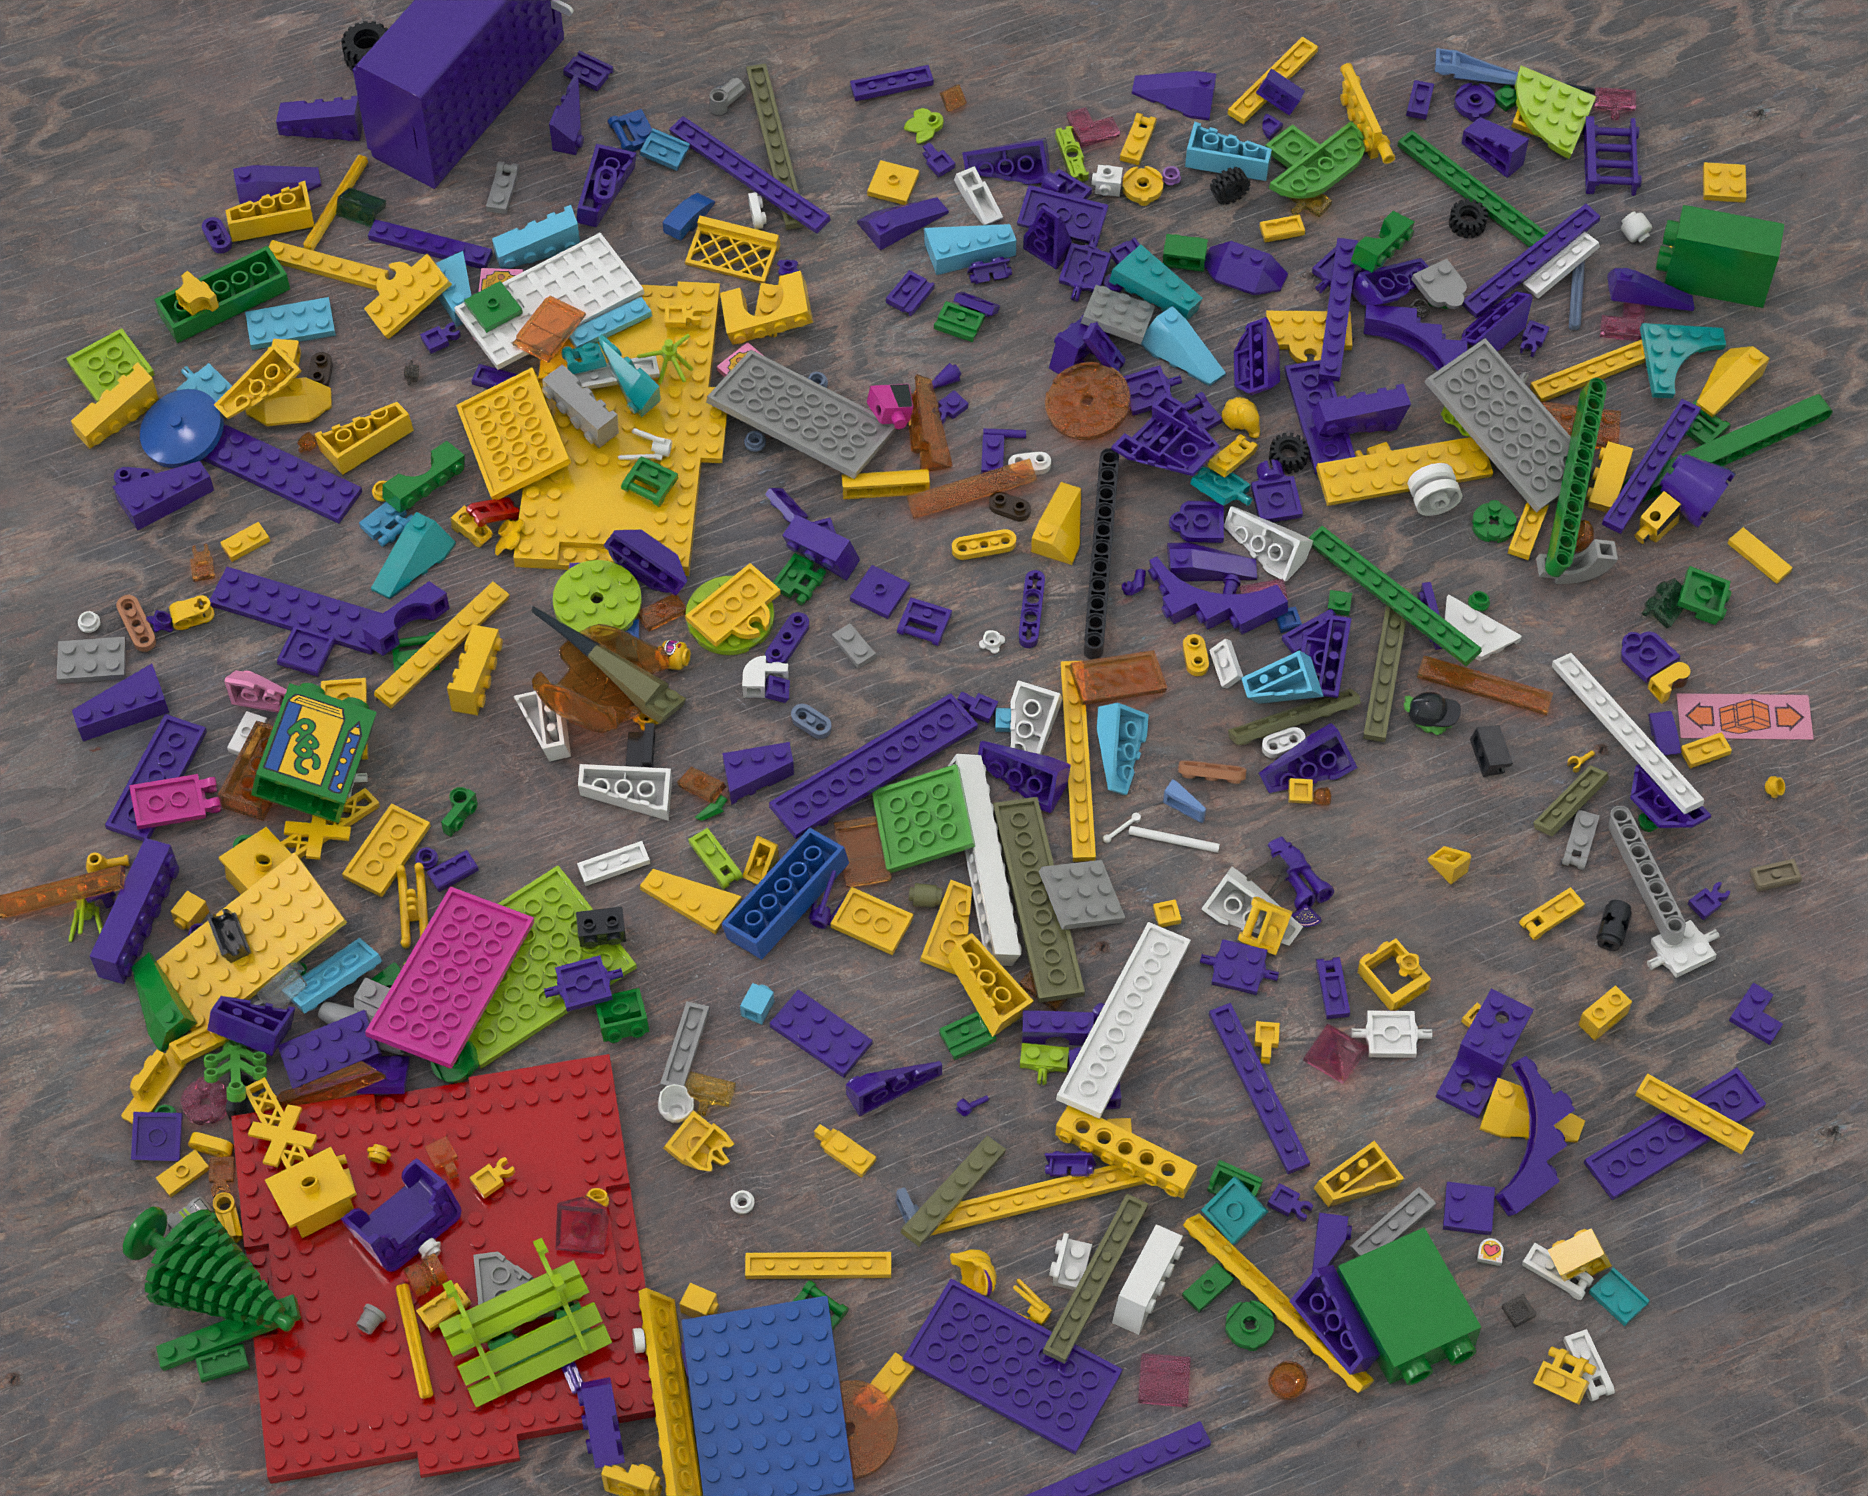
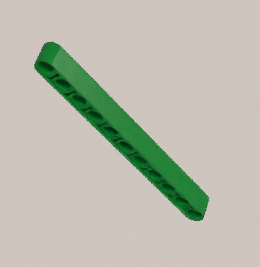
[1545,378,1607,577]
[1623,394,1833,502]

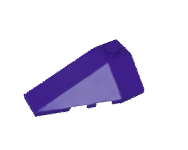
[1132,71,1216,121]
[549,75,584,155]
[857,197,949,251]
[1351,258,1429,305]
[1607,268,1695,311]
[1167,542,1257,582]

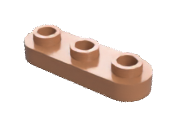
[116,595,156,652]
[1178,760,1247,784]

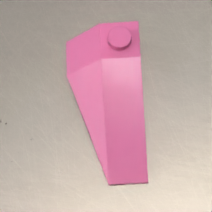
[224,670,287,713]

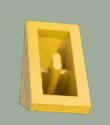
[743,836,779,884]
[1427,846,1471,885]

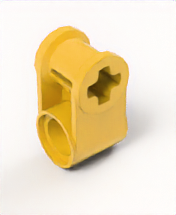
[169,595,215,630]

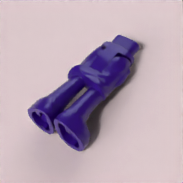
[1268,837,1334,910]

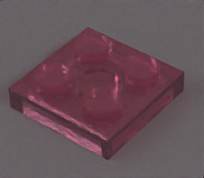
[1138,1353,1191,1407]

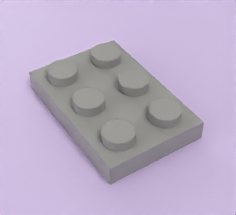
[57,637,127,684]

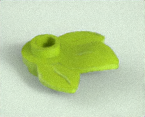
[904,108,944,144]

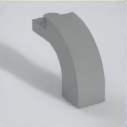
[1536,539,1618,584]

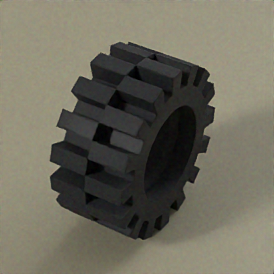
[1210,167,1251,205]
[1449,199,1488,238]
[1269,432,1309,474]

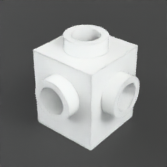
[1092,165,1123,197]

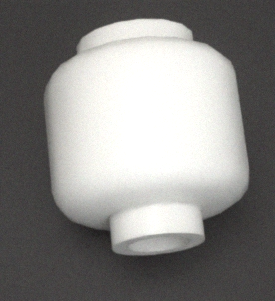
[1621,211,1652,243]

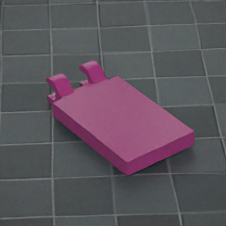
[129,774,221,830]

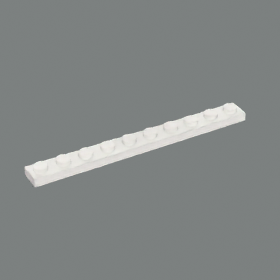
[1552,653,1704,814]

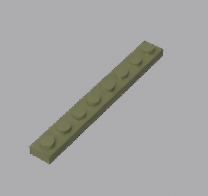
[1363,587,1412,742]
[1043,1194,1148,1364]

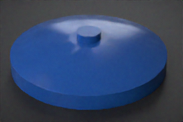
[140,389,224,468]

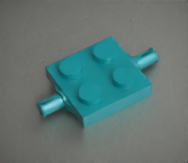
[1190,467,1253,506]

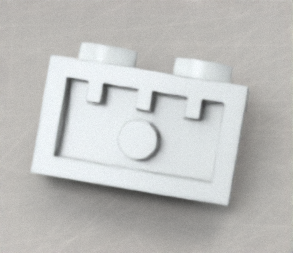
[1049,1233,1092,1290]

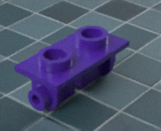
[967,257,1012,284]
[1045,1151,1097,1177]

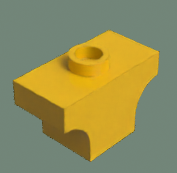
[175,271,219,316]

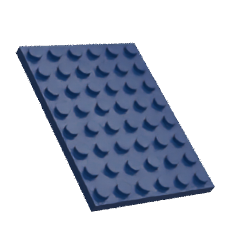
[682,1296,855,1496]

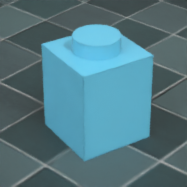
[740,983,774,1025]

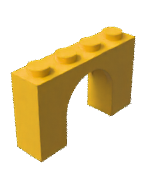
[720,271,813,345]

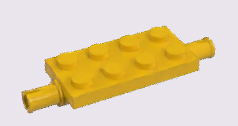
[1340,63,1395,164]

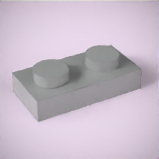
[832,623,876,669]

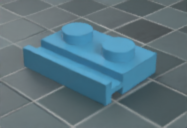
[640,128,690,171]

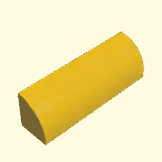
[842,469,930,499]

